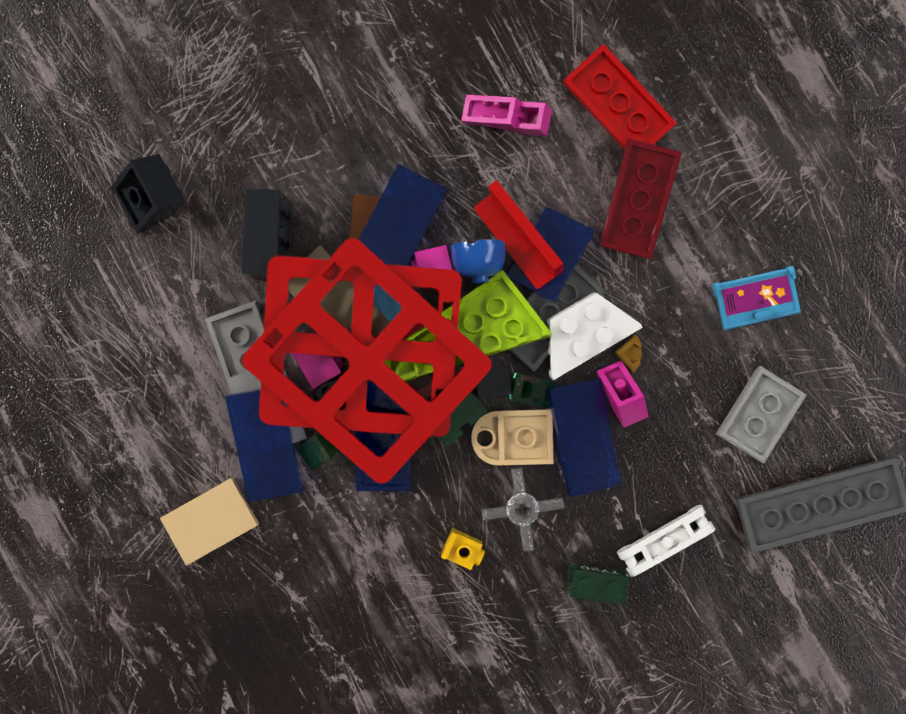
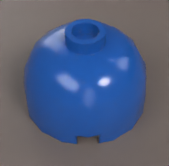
[450,239,505,283]

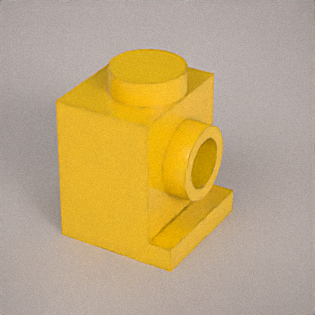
[441,528,485,570]

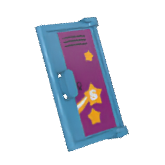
[712,266,801,330]

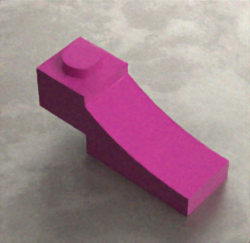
[461,95,552,137]

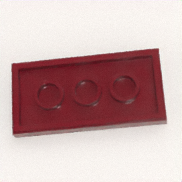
[598,139,682,259]

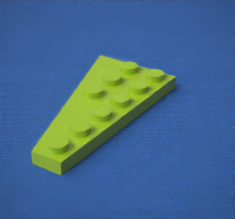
[385,270,552,382]

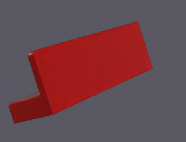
[474,180,564,290]

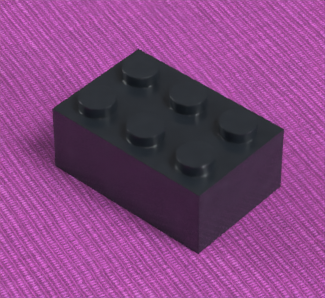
[242,188,294,280]

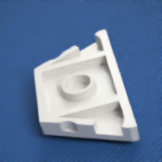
[547,292,643,380]

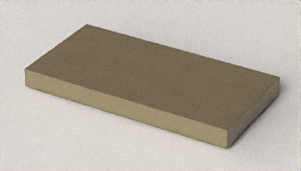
[289,245,391,338]

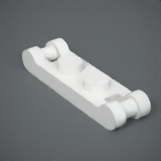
[617,505,715,577]

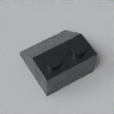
[111,154,186,233]

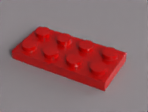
[562,43,677,150]

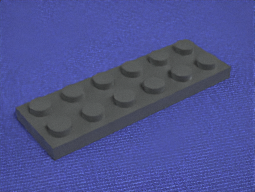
[735,457,906,553]

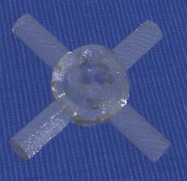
[481,468,564,551]

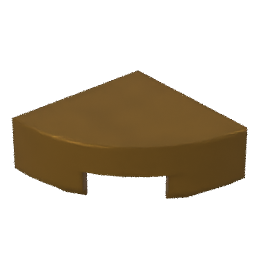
[614,335,642,373]

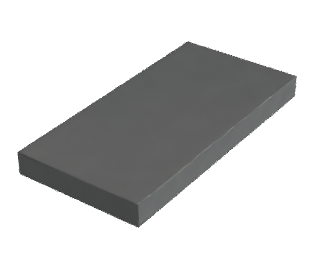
[509,256,606,372]

